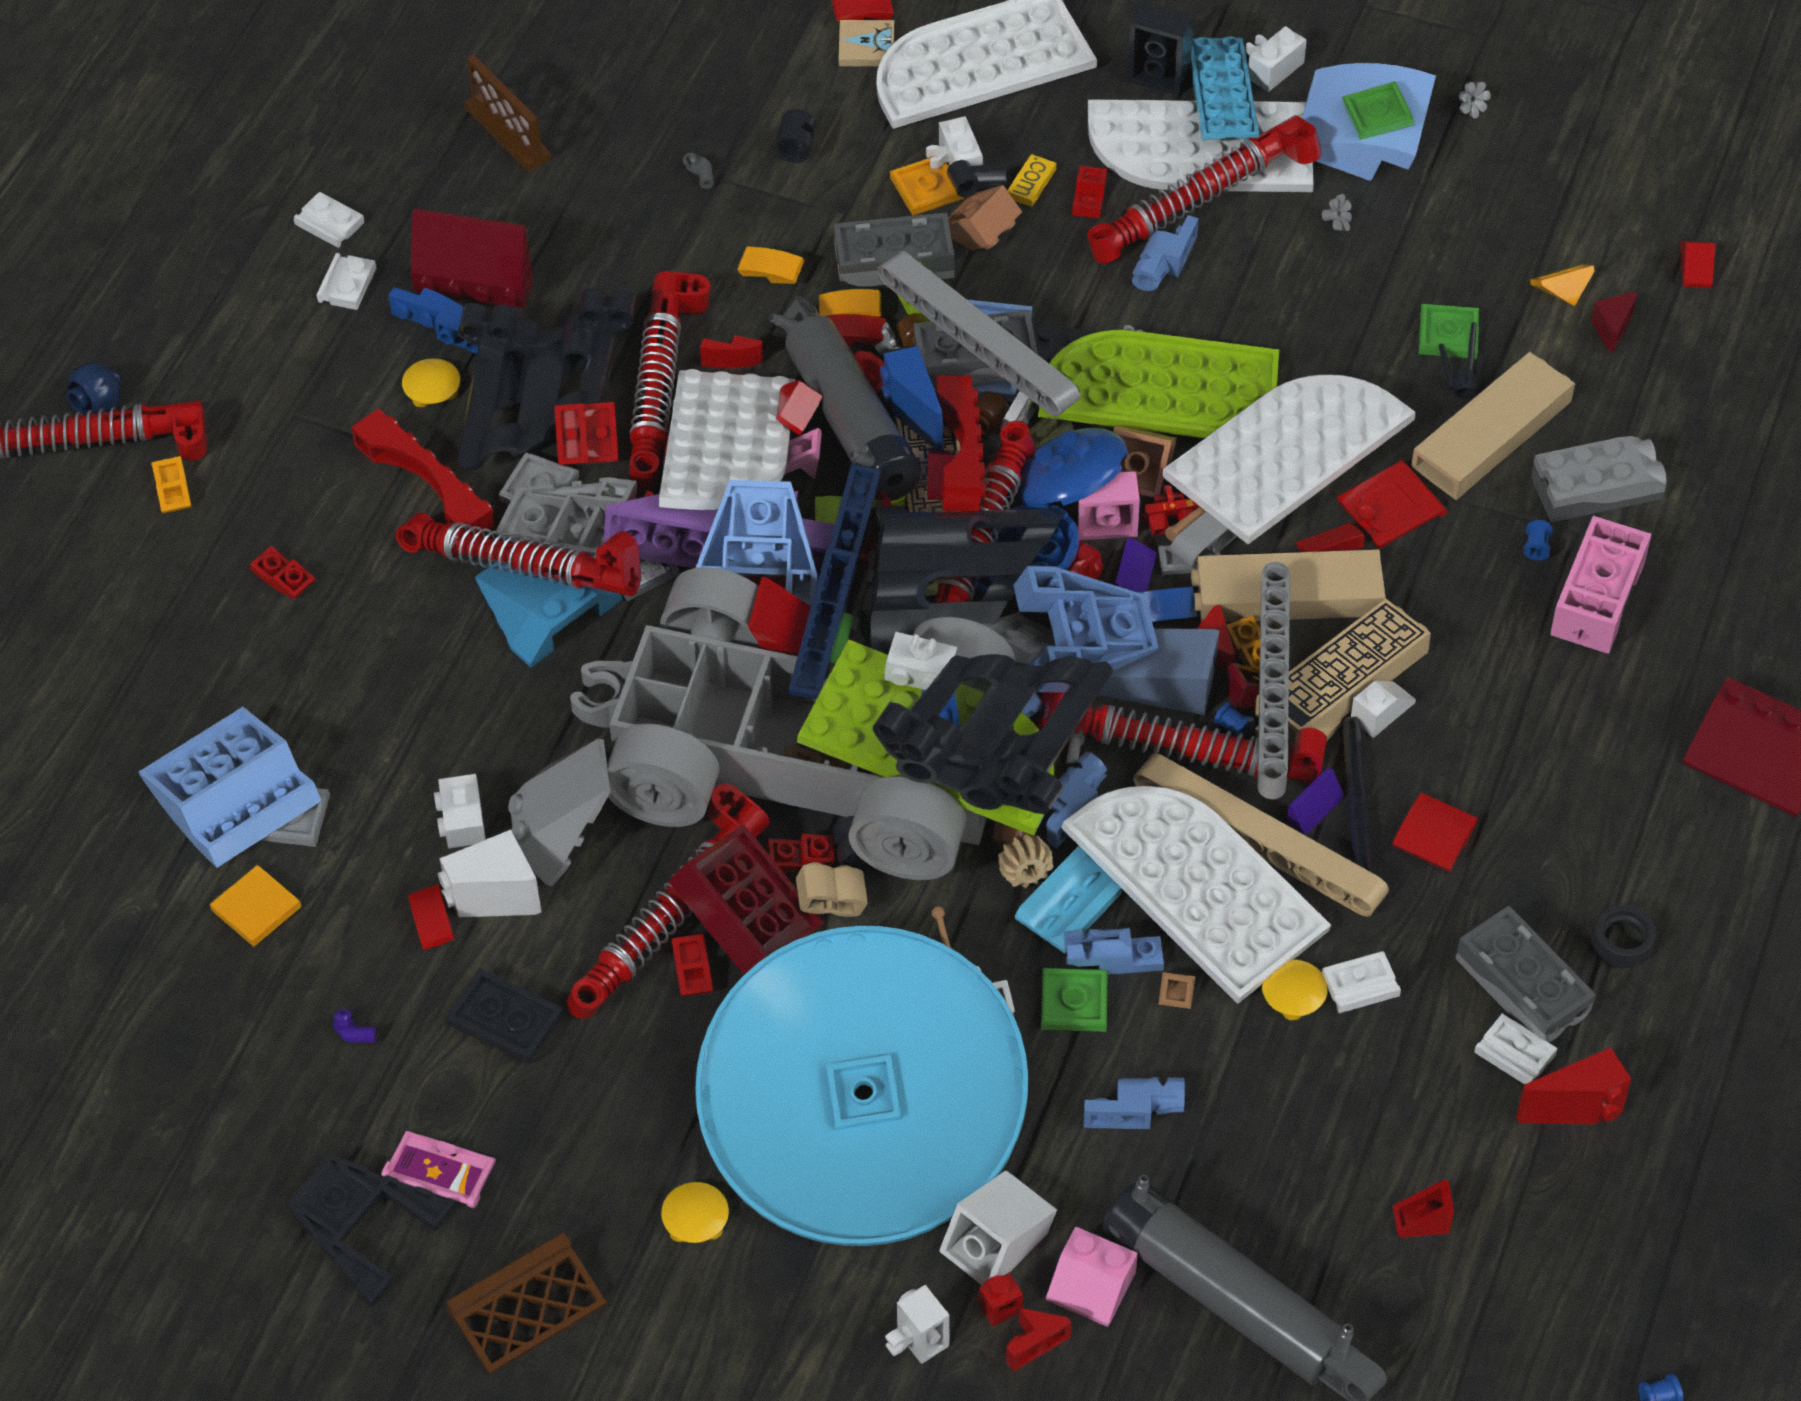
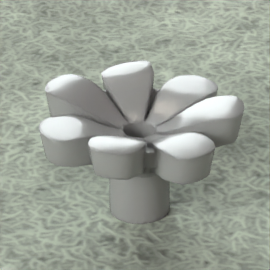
[1458,82,1491,118]
[1322,194,1352,231]
[875,322,902,355]

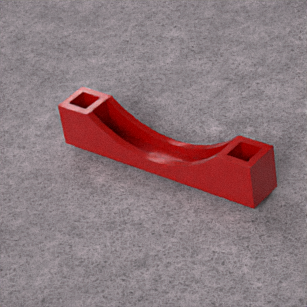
[935,375,986,511]
[351,408,494,537]

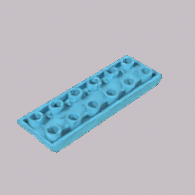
[1191,37,1259,141]
[1015,846,1124,953]

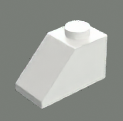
[1351,681,1416,738]

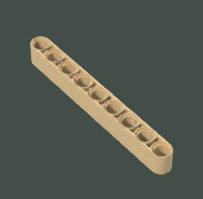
[1133,753,1389,917]

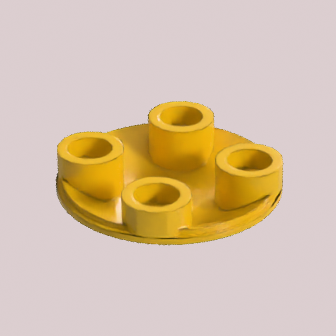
[402,358,460,407]
[1262,960,1327,1020]
[661,1182,729,1243]

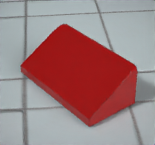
[1296,523,1364,552]

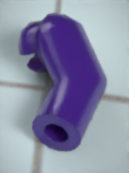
[332,1009,376,1043]

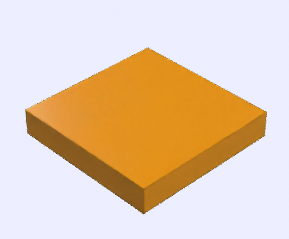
[890,157,964,216]
[210,865,301,947]

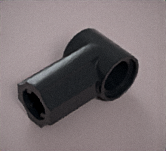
[947,160,1007,198]

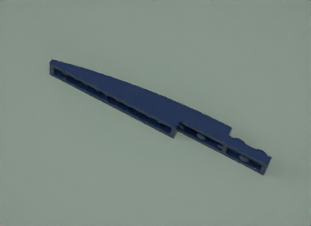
[788,464,881,699]

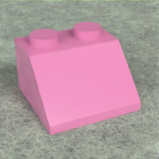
[1078,471,1140,540]
[1046,1226,1138,1327]

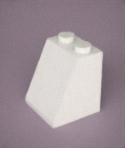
[438,830,541,917]
[939,1171,1057,1285]

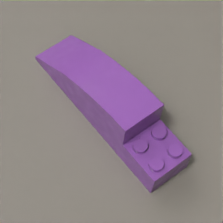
[604,491,835,577]

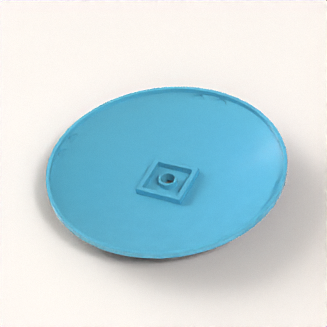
[695,926,1028,1246]

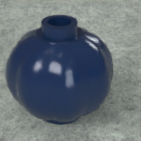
[67,363,121,415]

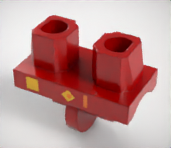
[1142,485,1200,536]

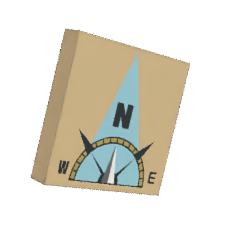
[839,20,894,66]

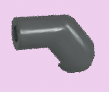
[683,152,714,189]

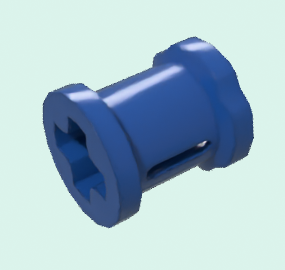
[1524,520,1553,560]
[1213,702,1255,739]
[1638,1373,1683,1401]

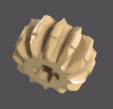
[998,833,1053,888]

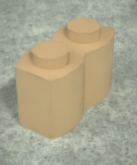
[796,862,868,917]

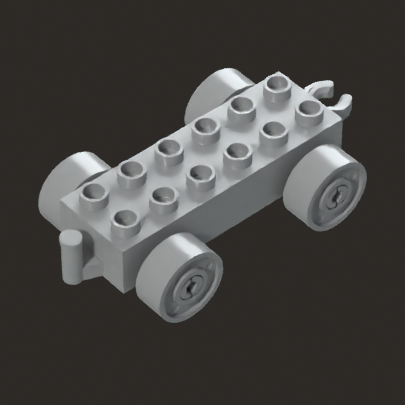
[570,567,1015,880]

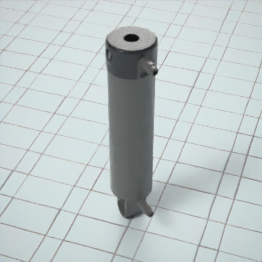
[769,297,922,501]
[1102,1175,1387,1401]

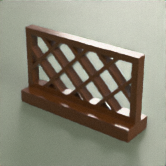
[464,54,551,173]
[447,1233,607,1376]

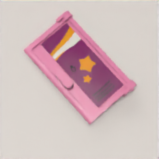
[381,1131,496,1208]

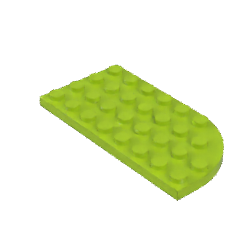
[1038,330,1279,438]
[797,639,1054,836]

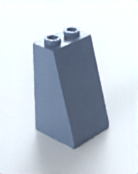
[1098,629,1220,715]

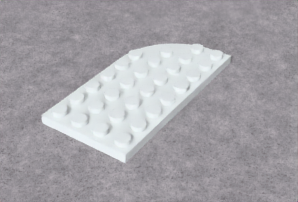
[877,0,1097,129]
[1088,100,1314,192]
[659,369,796,510]
[1163,375,1415,544]
[1062,786,1331,1004]

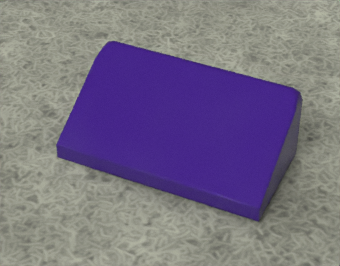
[1115,537,1157,593]
[1287,767,1343,835]

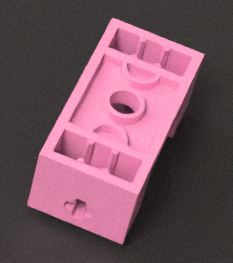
[1550,516,1651,654]

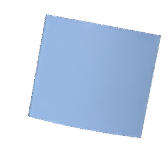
[1302,63,1436,181]
[139,707,322,868]

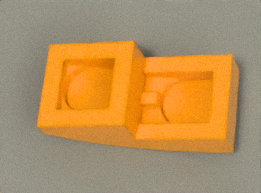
[151,456,192,514]

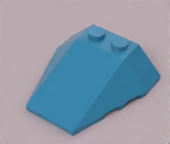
[475,562,623,668]

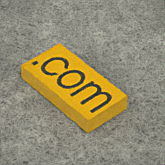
[1007,154,1056,207]

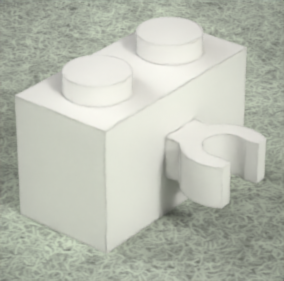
[1246,26,1306,92]
[926,116,983,168]
[884,632,957,690]
[434,774,486,848]
[885,1285,949,1364]

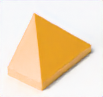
[1530,264,1595,306]

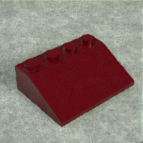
[411,209,533,309]
[1682,677,1801,817]
[668,824,824,975]

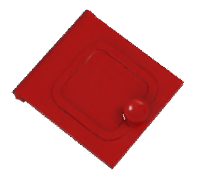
[1337,460,1448,549]

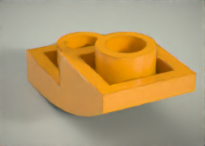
[737,247,804,284]
[819,289,881,317]
[1227,615,1260,670]

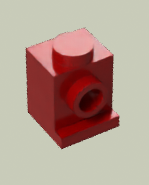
[976,1272,1023,1327]

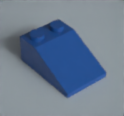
[880,346,943,450]

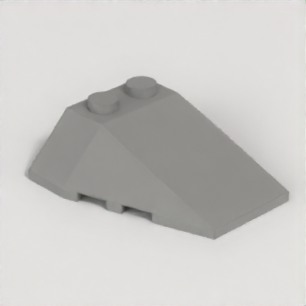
[495,477,637,558]
[508,739,610,886]

